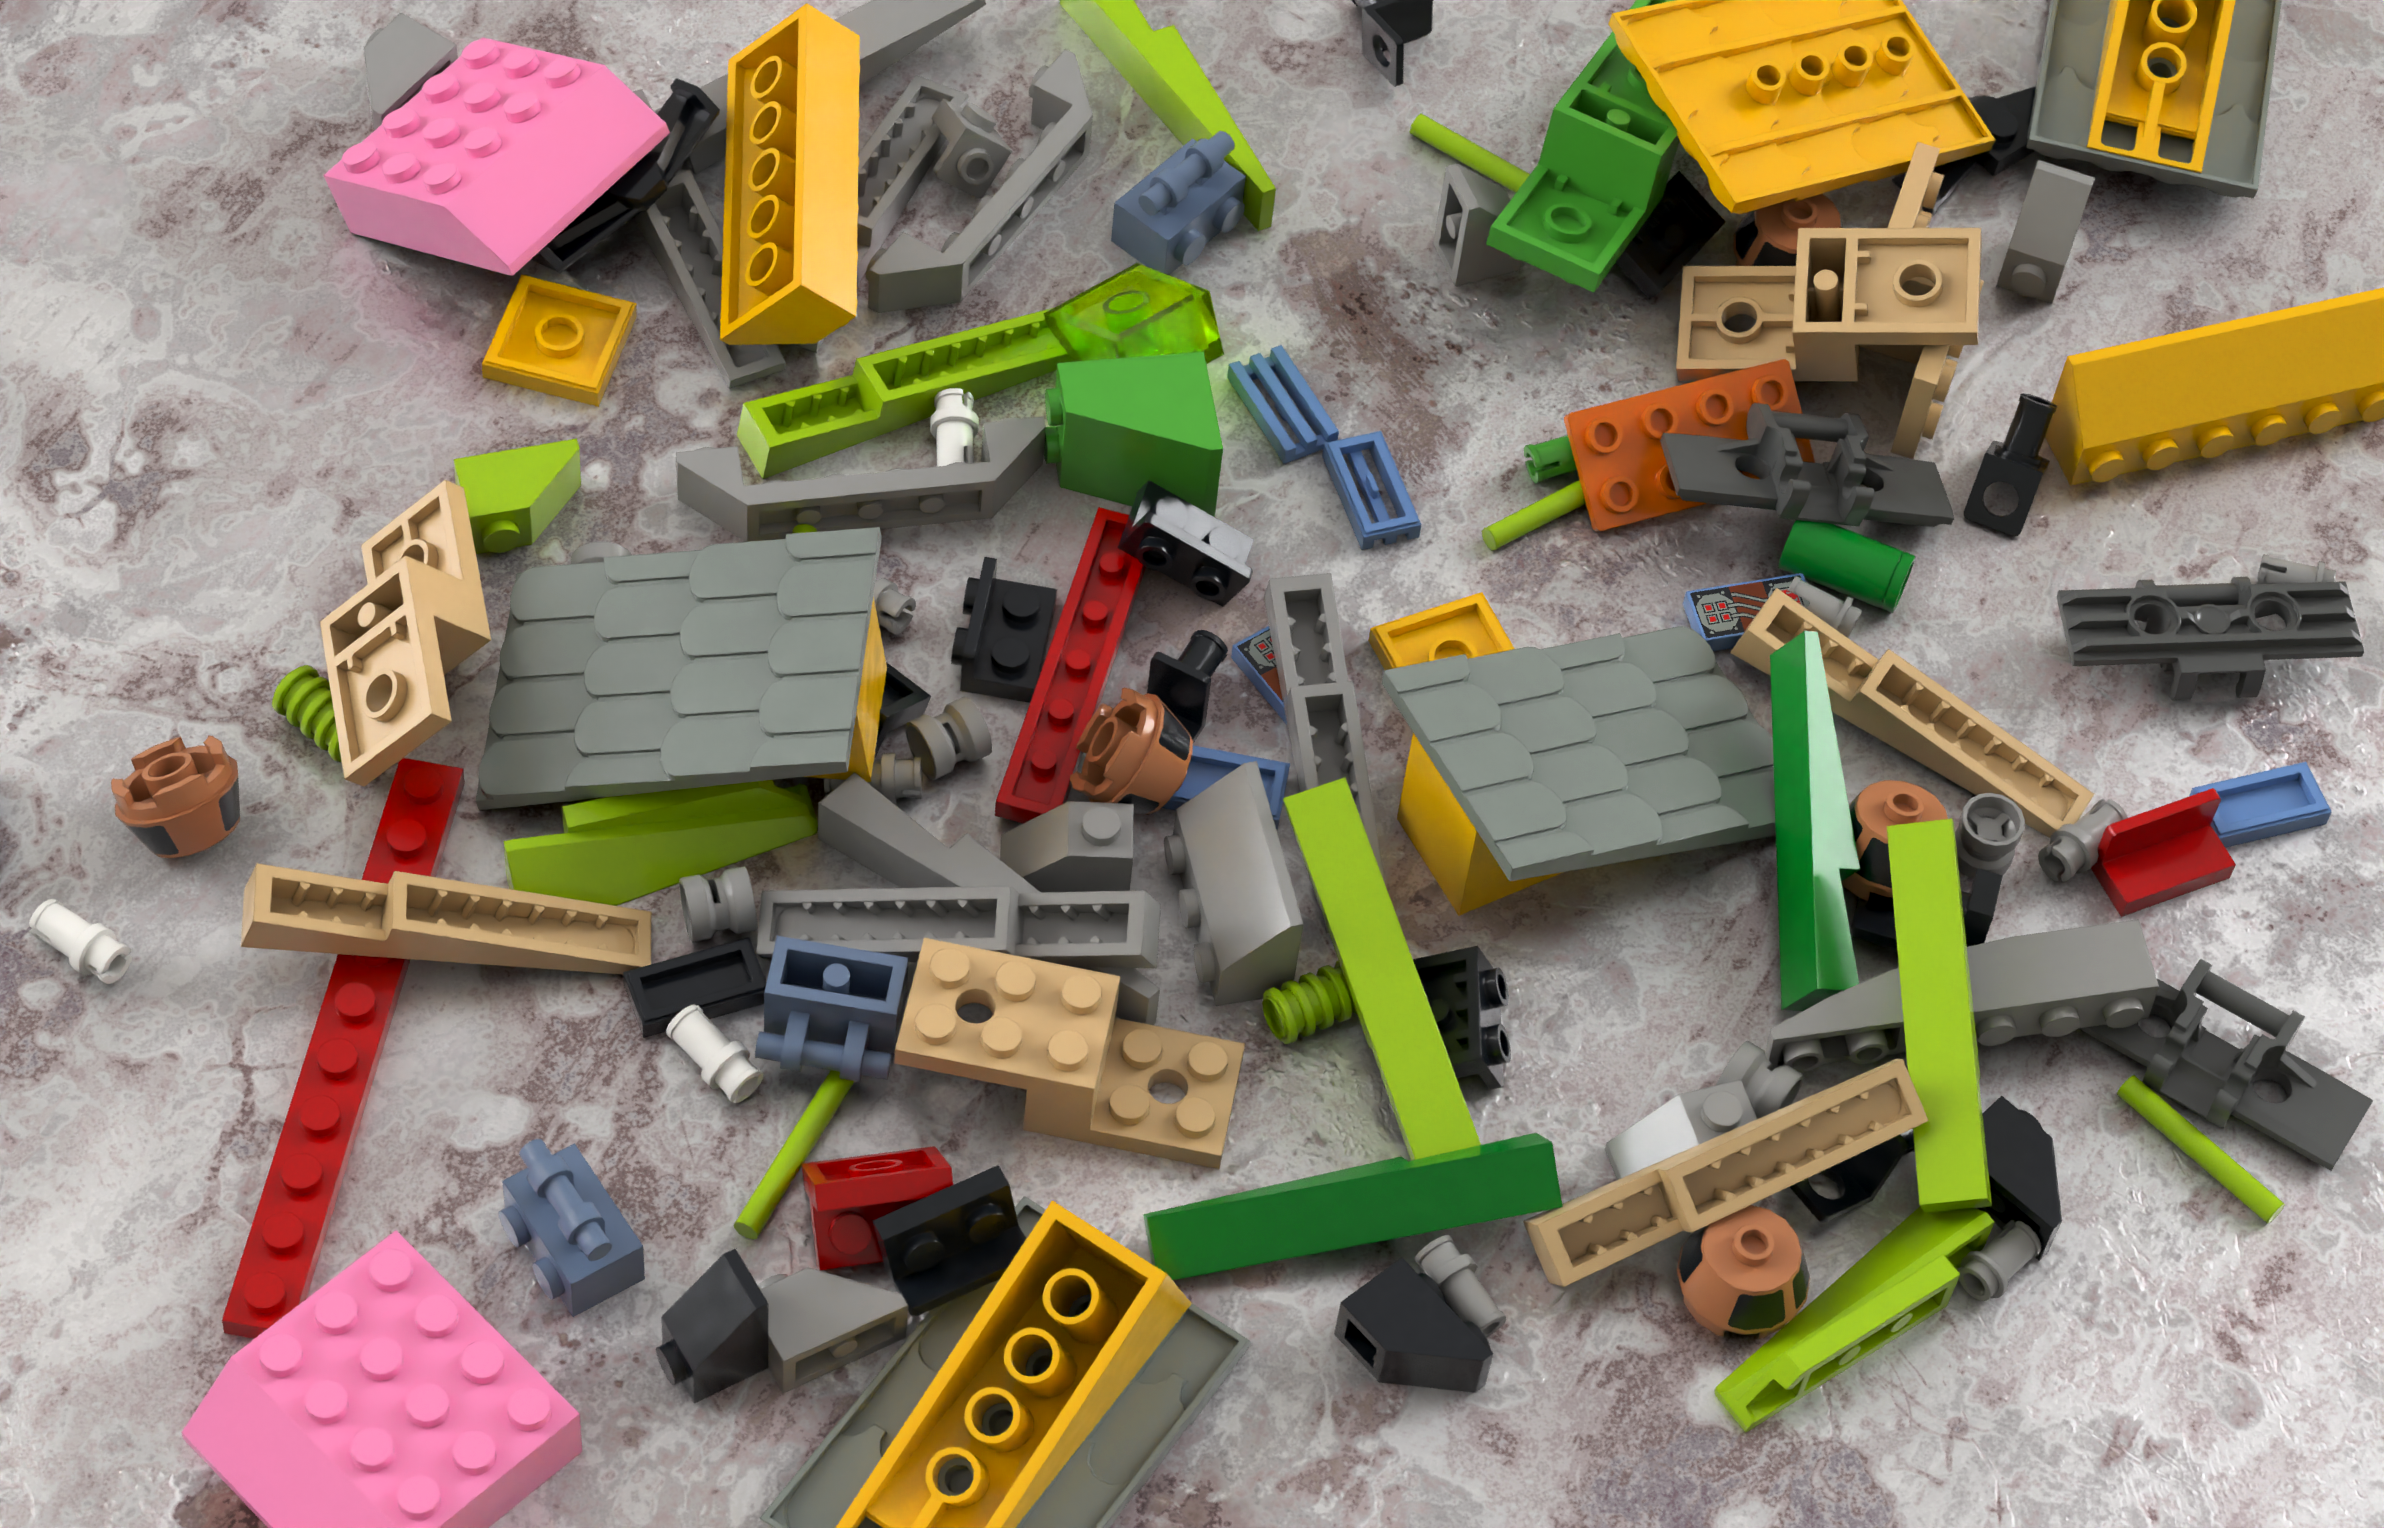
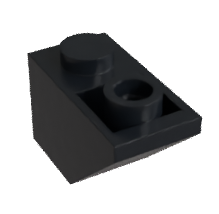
[1334,1257,1494,1393]

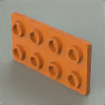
[1564,359,1815,532]

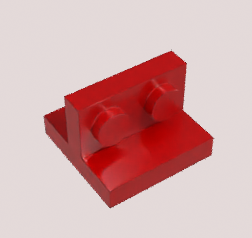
[801,1146,953,1270]

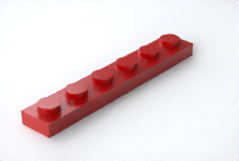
[995,507,1146,823]

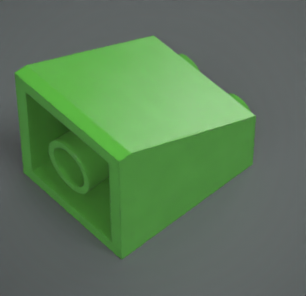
[1044,352,1223,517]

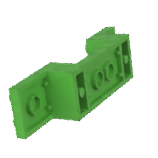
[1486,0,1680,293]

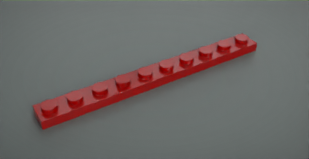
[222,758,465,1339]

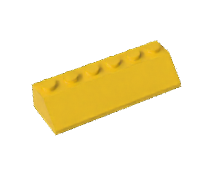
[720,3,860,345]
[2045,287,2384,486]

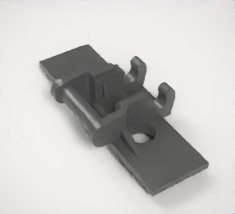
[1660,403,1954,527]
[2056,576,2364,700]
[2078,959,2373,1171]

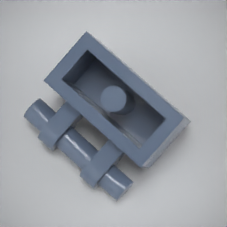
[1111,131,1246,279]
[755,936,909,1082]
[498,1139,645,1317]

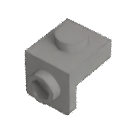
[931,99,1012,198]

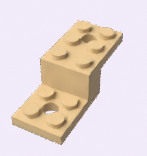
[1860,142,1984,459]
[1676,228,1982,382]
[320,480,491,787]
[894,938,1245,1169]

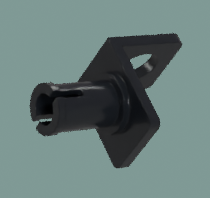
[1351,0,1433,87]
[1963,393,2057,536]
[1147,630,1228,743]
[1790,1129,1915,1223]

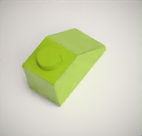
[454,438,581,554]

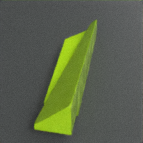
[503,780,818,906]
[1714,1207,1995,1433]

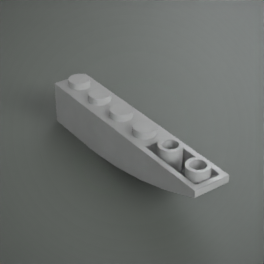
[1765,919,2159,1073]

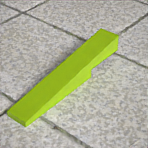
[1059,0,1276,231]
[737,304,1096,479]
[1283,777,1481,1160]
[1887,818,1992,1213]

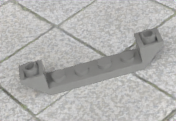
[865,49,1093,313]
[676,417,1046,542]

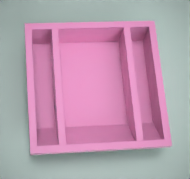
[323,37,670,276]
[182,1230,582,1528]

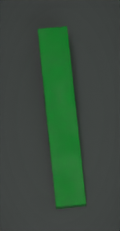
[1770,631,1860,1011]
[1143,1133,1563,1280]

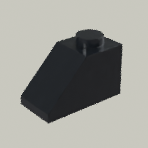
[1977,1096,2062,1261]
[656,1248,768,1404]

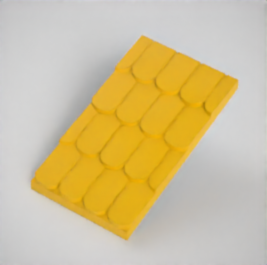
[1608,0,1995,214]

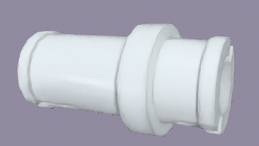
[930,388,979,467]
[29,898,132,984]
[666,1004,764,1103]

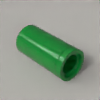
[1778,520,1916,613]

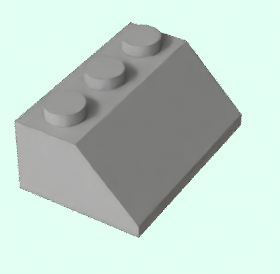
[1164,761,1303,1006]

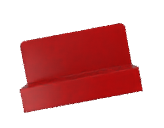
[2091,788,2236,917]

